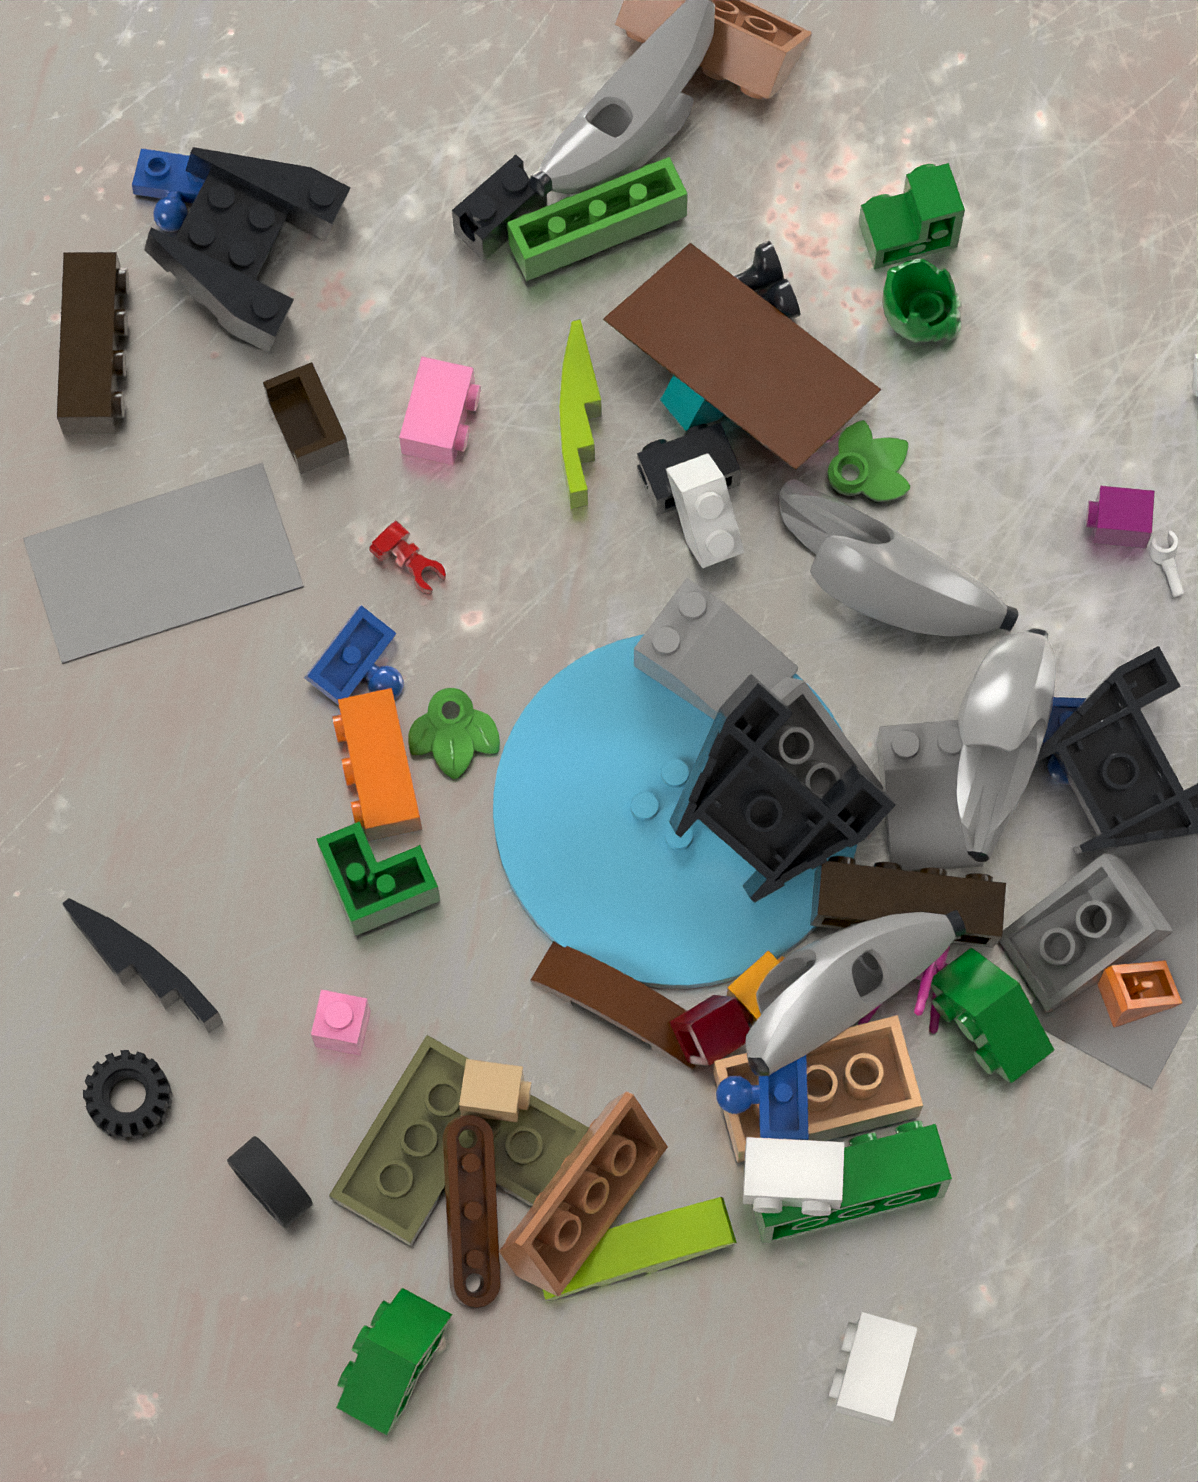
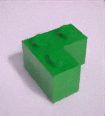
[859,163,965,269]
[316,821,441,936]
[931,947,1055,1084]
[336,1288,453,1435]

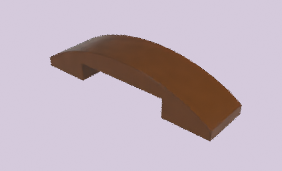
[530,941,697,1072]

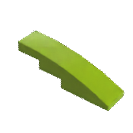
[559,319,602,509]
[543,1197,737,1301]

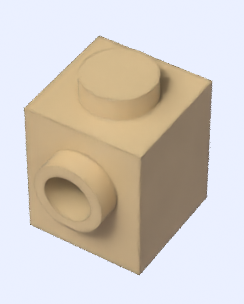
[459,1059,532,1123]

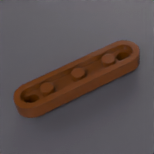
[443,1115,500,1308]

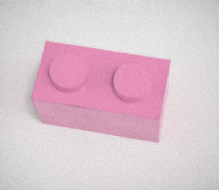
[399,356,481,465]

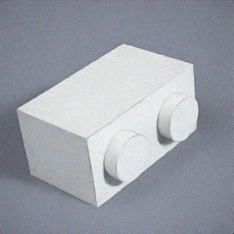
[666,453,745,568]
[743,1137,844,1216]
[829,1312,917,1427]

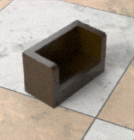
[263,362,350,475]

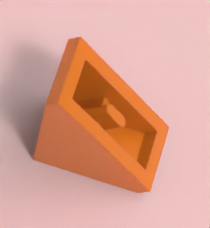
[1097,960,1182,1028]

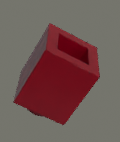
[669,995,750,1066]

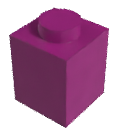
[1086,486,1155,548]

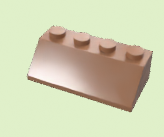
[615,0,812,99]
[499,1091,668,1297]

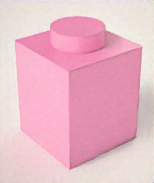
[311,990,371,1056]

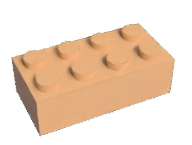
[713,1015,923,1163]

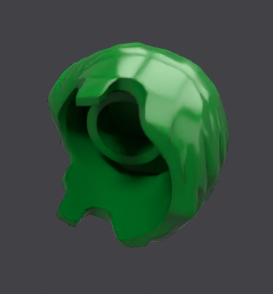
[882,259,962,342]

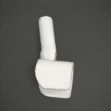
[1149,531,1184,598]

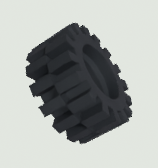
[83,1050,172,1141]

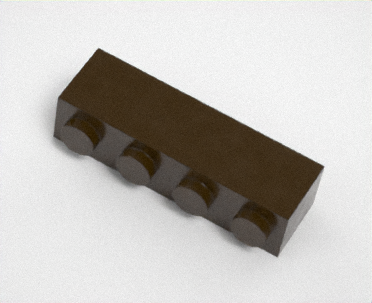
[57,252,129,434]
[810,856,1006,948]

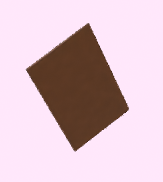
[603,243,881,470]

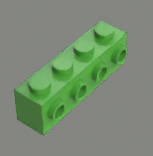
[507,157,688,281]

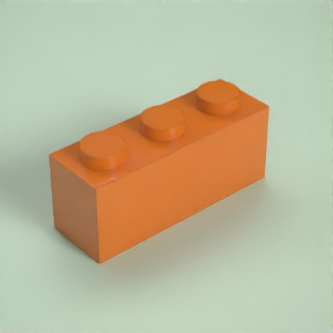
[332,688,422,841]

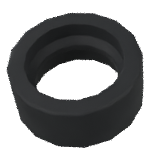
[227,1136,313,1228]

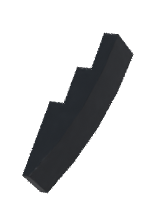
[62,898,223,1034]

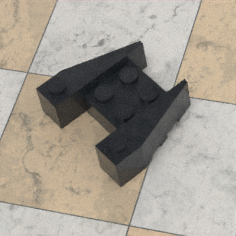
[144,147,351,353]
[1036,646,1198,854]
[669,674,896,903]

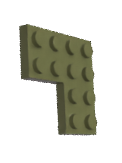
[329,1035,589,1246]

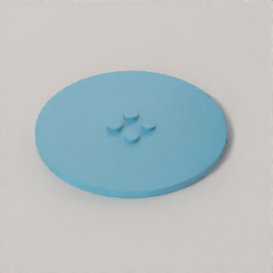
[493,634,858,989]

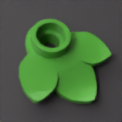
[828,420,911,502]
[408,688,500,779]

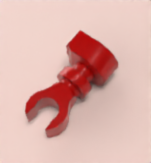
[369,521,446,595]

